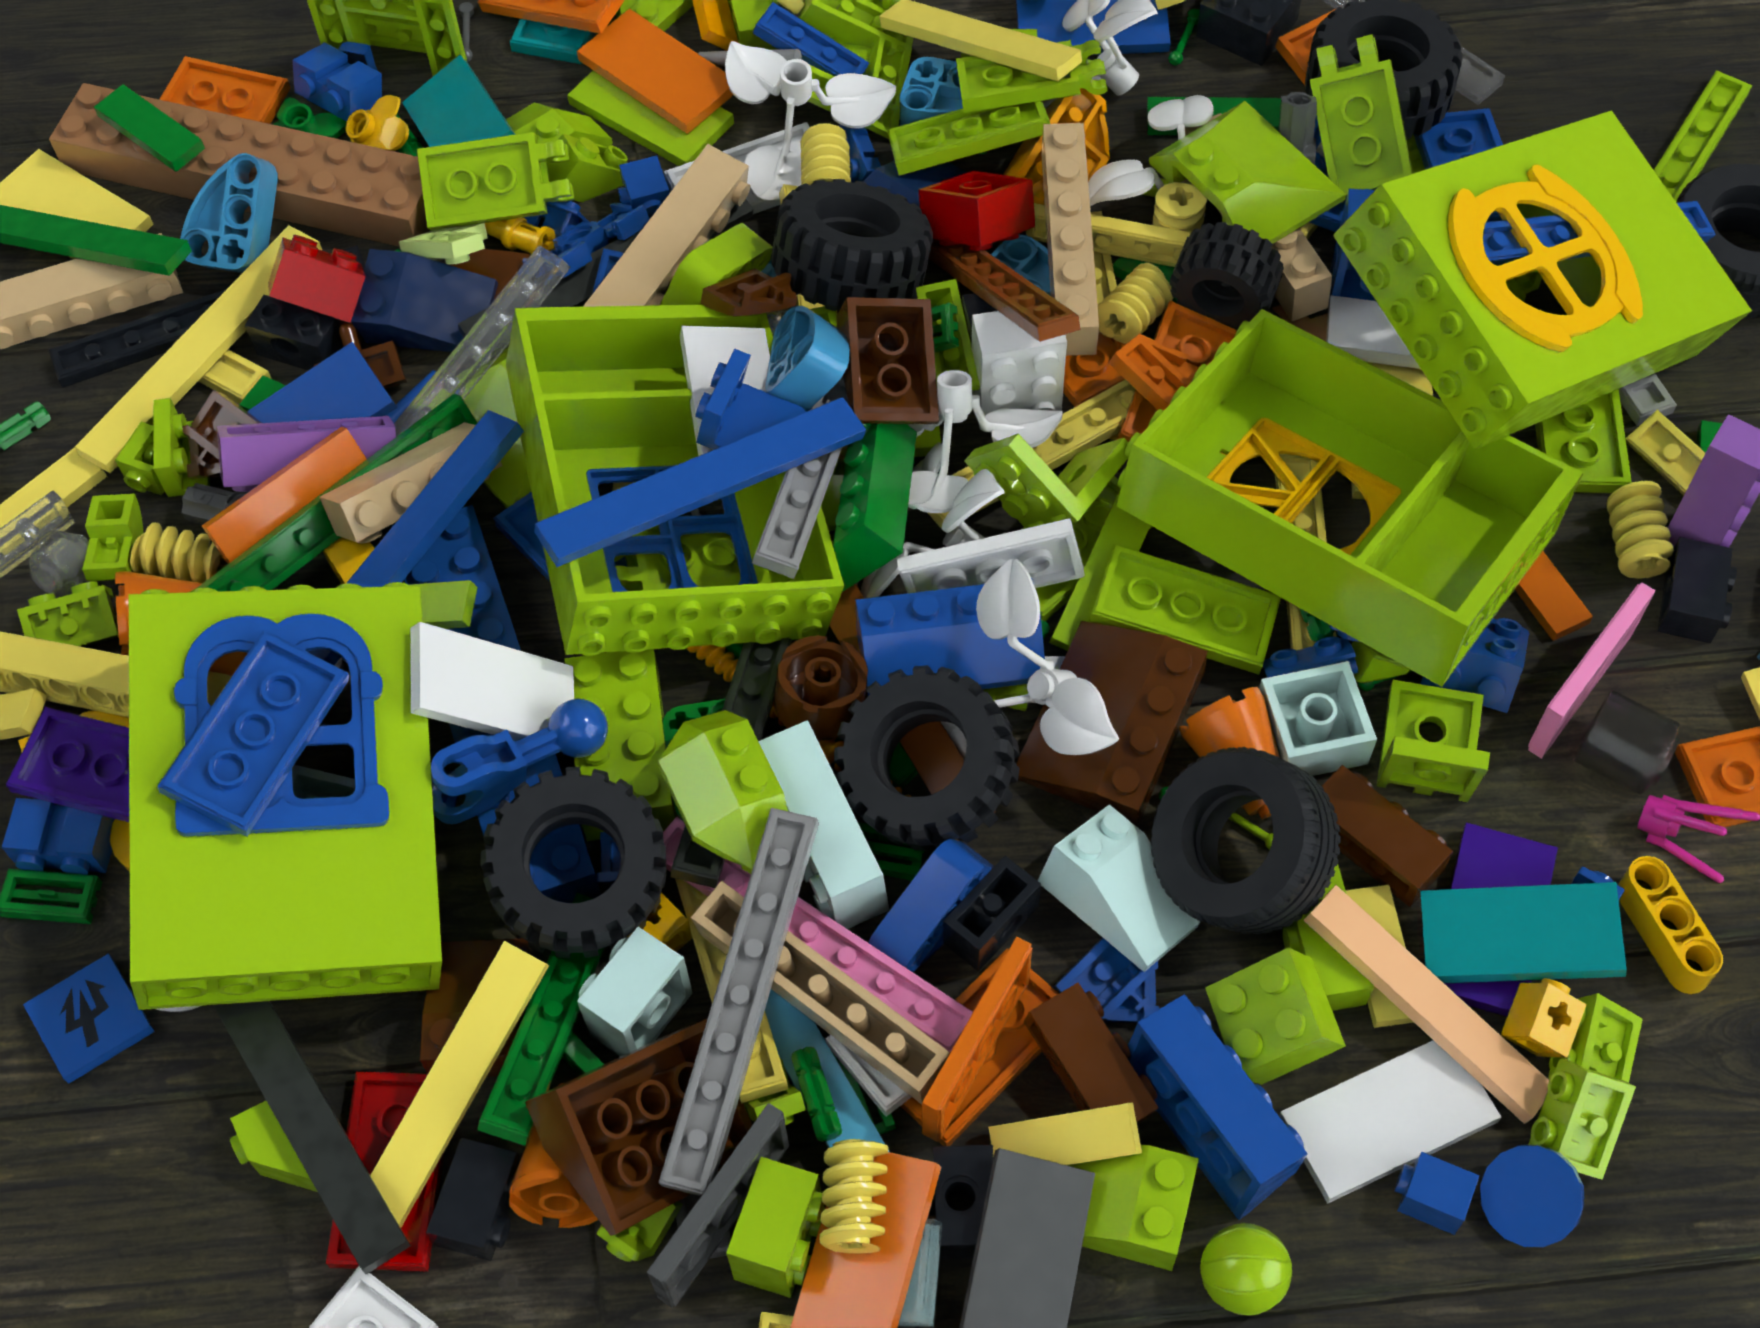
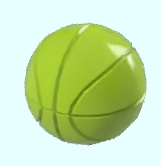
[1200,1223,1292,1316]

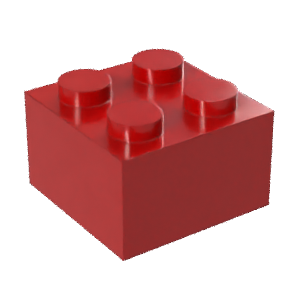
[918,171,1035,251]
[268,235,366,323]

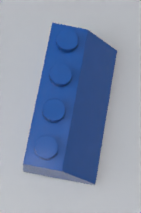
[856,578,1045,696]
[1128,994,1308,1220]

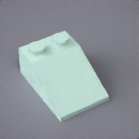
[1038,805,1200,972]

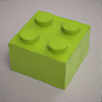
[1205,948,1346,1085]
[726,1157,825,1298]

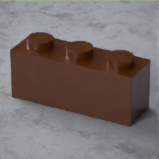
[1322,765,1453,907]
[1024,982,1158,1125]

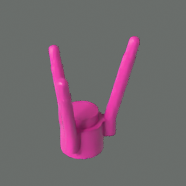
[1637,795,1760,883]

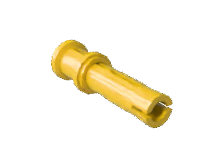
[485,217,555,260]

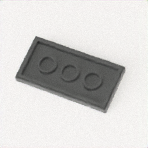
[647,1103,789,1308]
[959,1148,1095,1328]

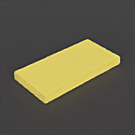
[0,149,154,260]

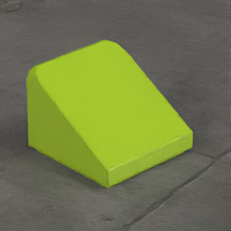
[1352,641,1410,683]

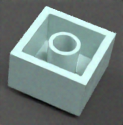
[1259,661,1377,776]
[577,927,693,1057]

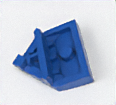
[1052,937,1159,1023]

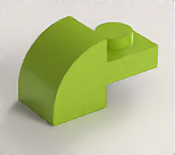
[82,494,143,581]

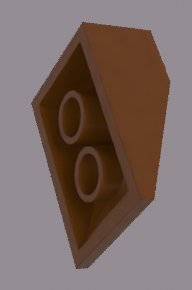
[836,297,939,424]
[420,938,531,1077]

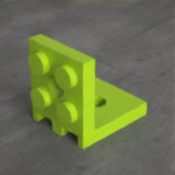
[964,433,1128,528]
[1376,680,1490,802]

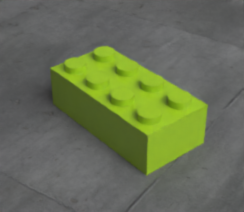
[564,649,676,841]

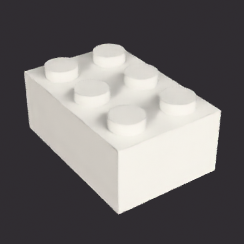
[971,311,1067,430]

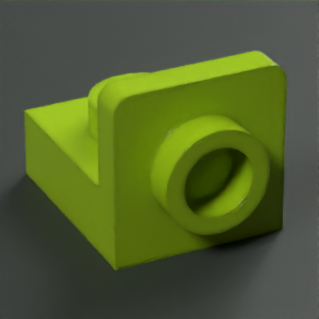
[115,421,165,495]

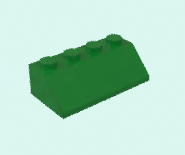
[833,423,917,592]

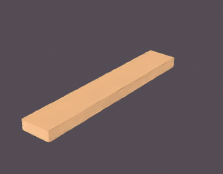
[1304,885,1549,1124]

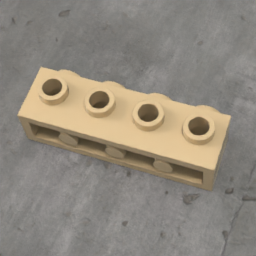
[319,422,502,543]

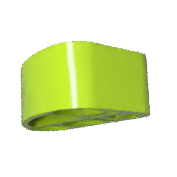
[661,223,773,305]

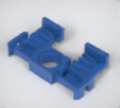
[522,203,650,281]

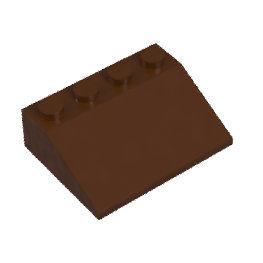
[1017,621,1208,827]
[525,1019,752,1236]

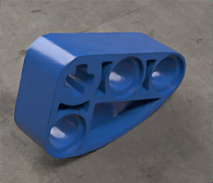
[868,839,994,972]

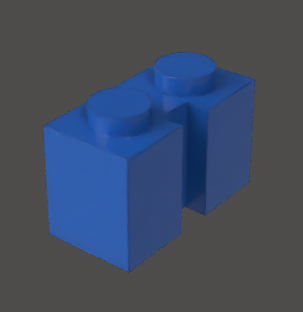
[293,43,382,122]
[1,798,115,875]

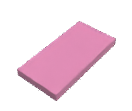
[1528,583,1656,759]

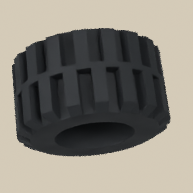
[1170,222,1284,330]

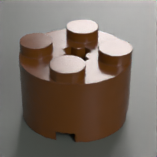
[774,635,868,742]

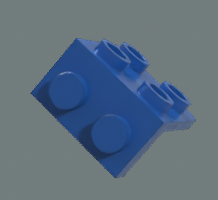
[695,349,805,450]
[1420,618,1529,713]

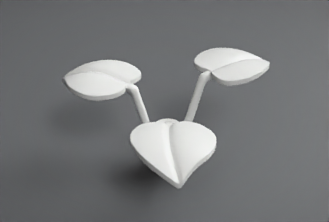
[1042,0,1158,108]
[725,41,896,202]
[1088,95,1214,217]
[908,370,1063,513]
[861,442,1005,599]
[941,559,1119,760]

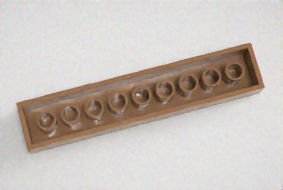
[49,83,429,247]

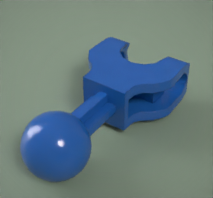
[431,699,608,824]

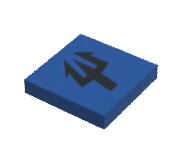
[23,953,155,1084]

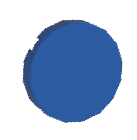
[1480,1145,1585,1247]

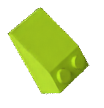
[1066,1145,1199,1271]

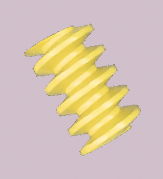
[800,123,851,185]
[1153,182,1207,232]
[1098,262,1173,344]
[1606,481,1674,579]
[130,522,226,583]
[819,1139,888,1254]

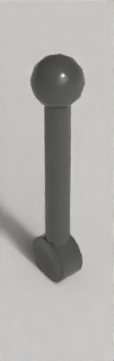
[459,2,475,62]

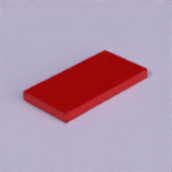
[326,1071,445,1272]

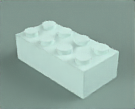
[758,720,890,929]

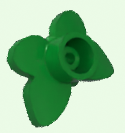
[273,97,347,139]

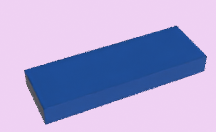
[753,2,869,76]

